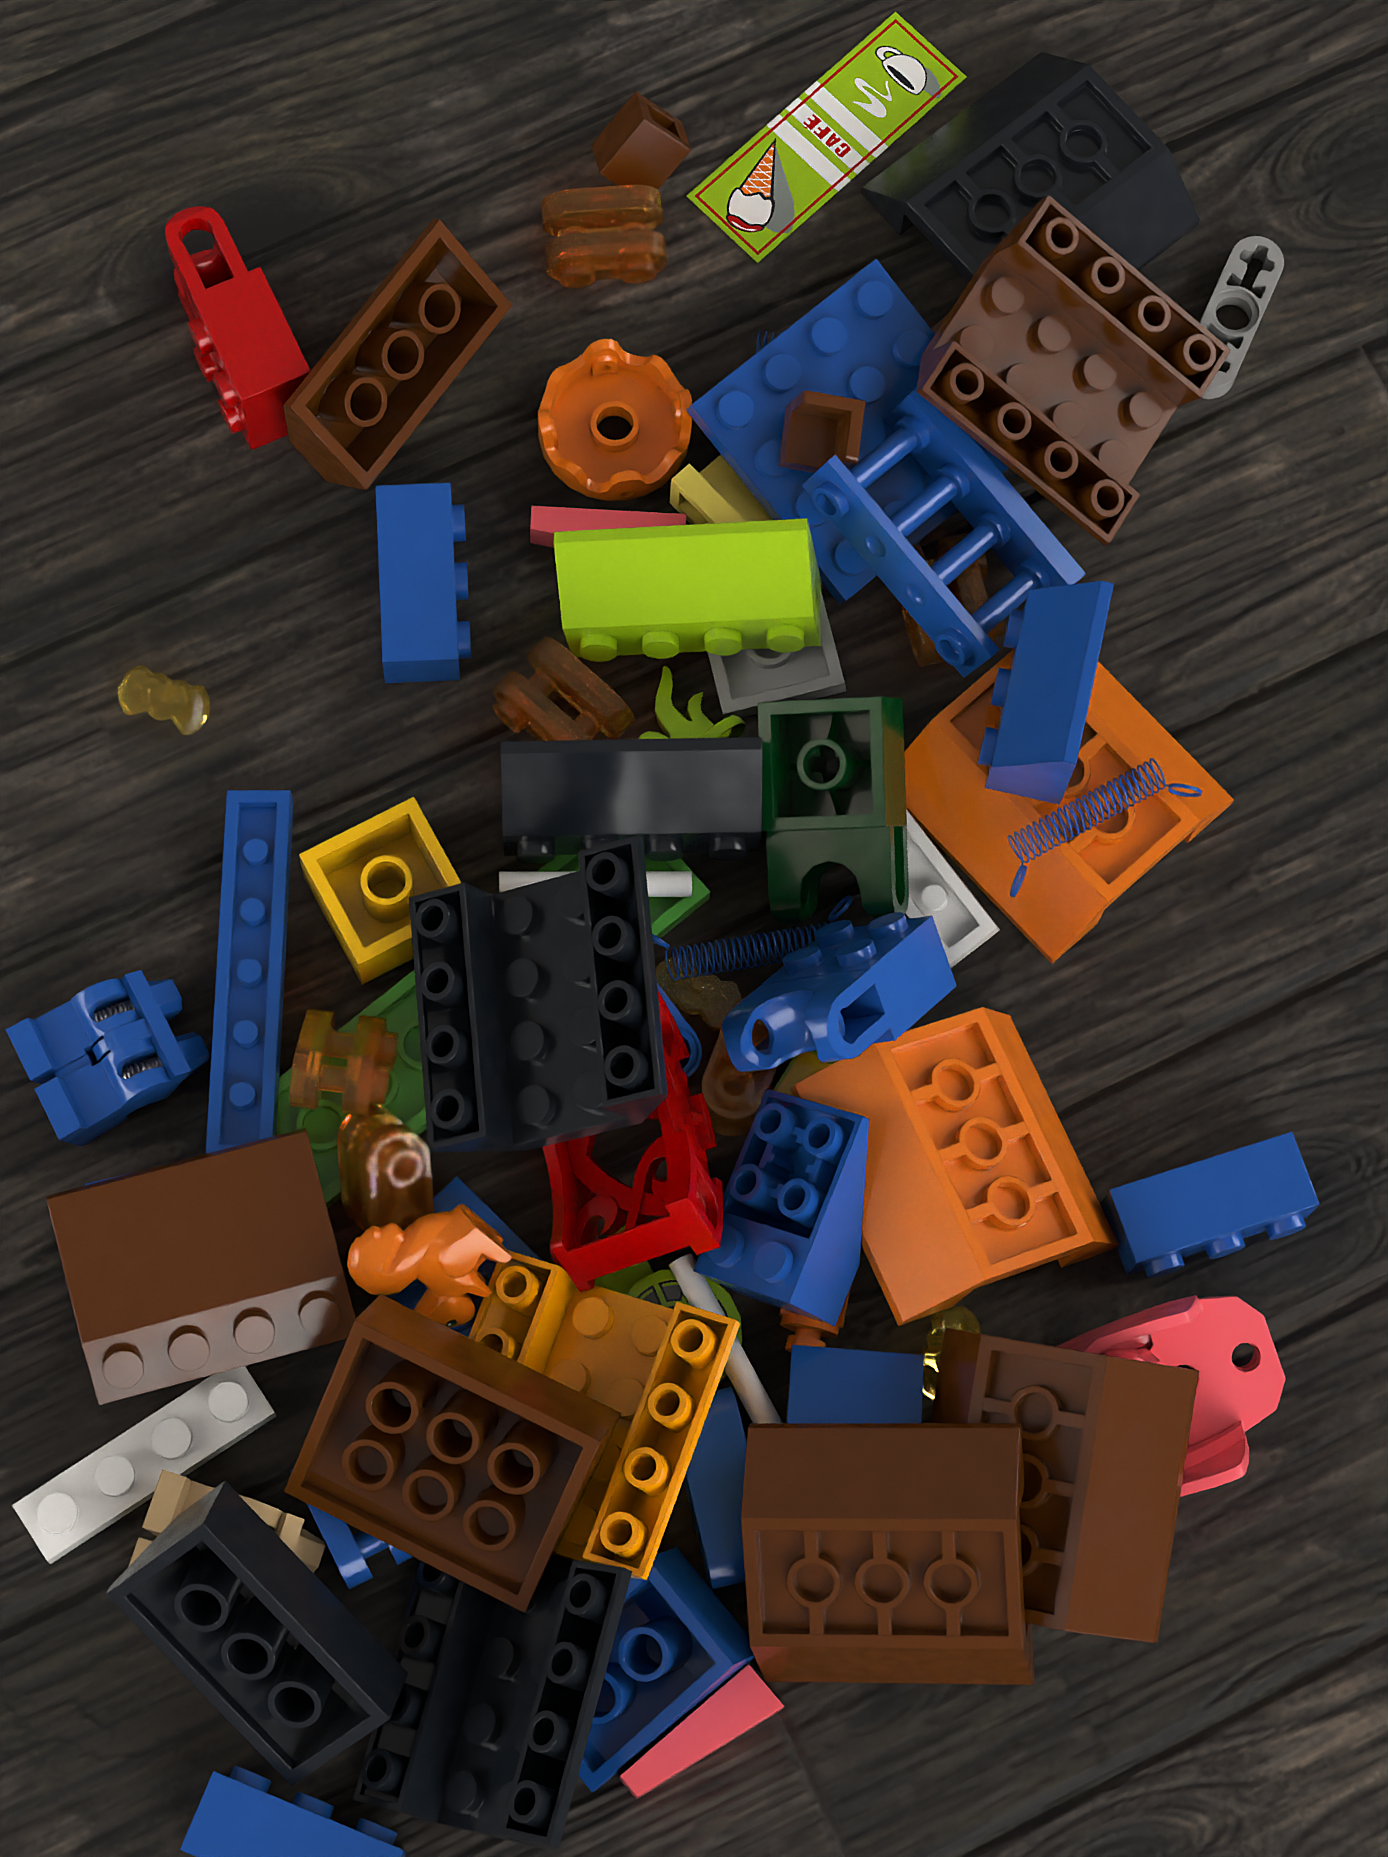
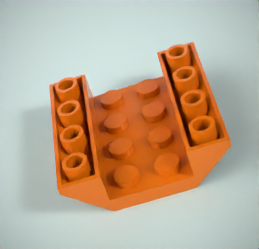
[904,649,1234,964]
[790,1007,1119,1326]

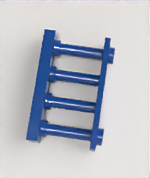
[802,388,1086,678]

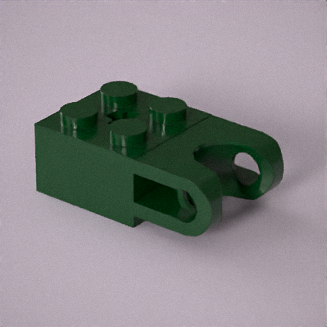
[758,696,909,924]

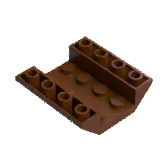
[916,195,1231,545]
[930,1327,1199,1643]
[741,1423,1035,1685]

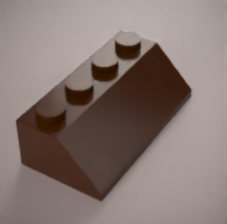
[283,219,512,490]

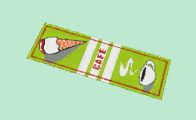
[686,11,967,263]

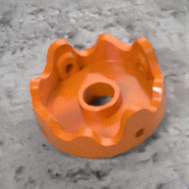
[538,339,692,501]

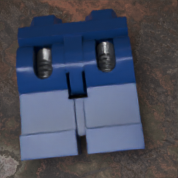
[5,970,210,1147]

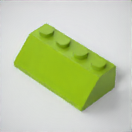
[554,518,821,662]

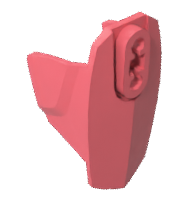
[1056,1295,1286,1497]

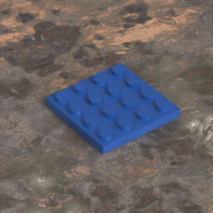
[686,259,1009,605]

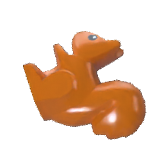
[347,1204,513,1328]

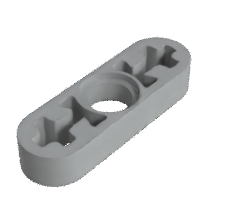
[1200,236,1284,399]

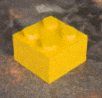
[299,797,461,985]

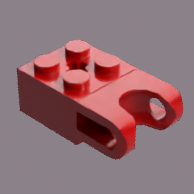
[165,206,311,450]

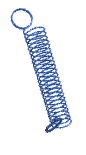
[1008,758,1202,897]
[652,895,853,981]

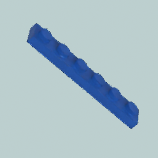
[206,790,294,1154]

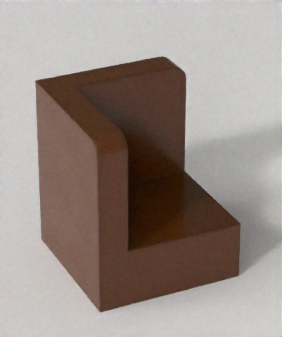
[592,91,691,202]
[778,391,865,473]

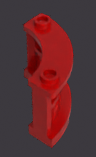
[542,991,724,1293]

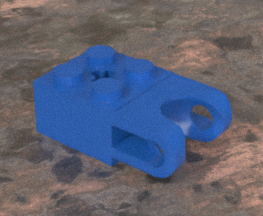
[722,912,957,1072]

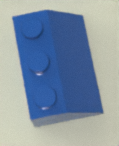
[977,581,1114,805]

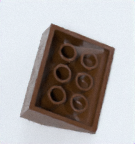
[46,1128,356,1405]
[284,1294,621,1613]

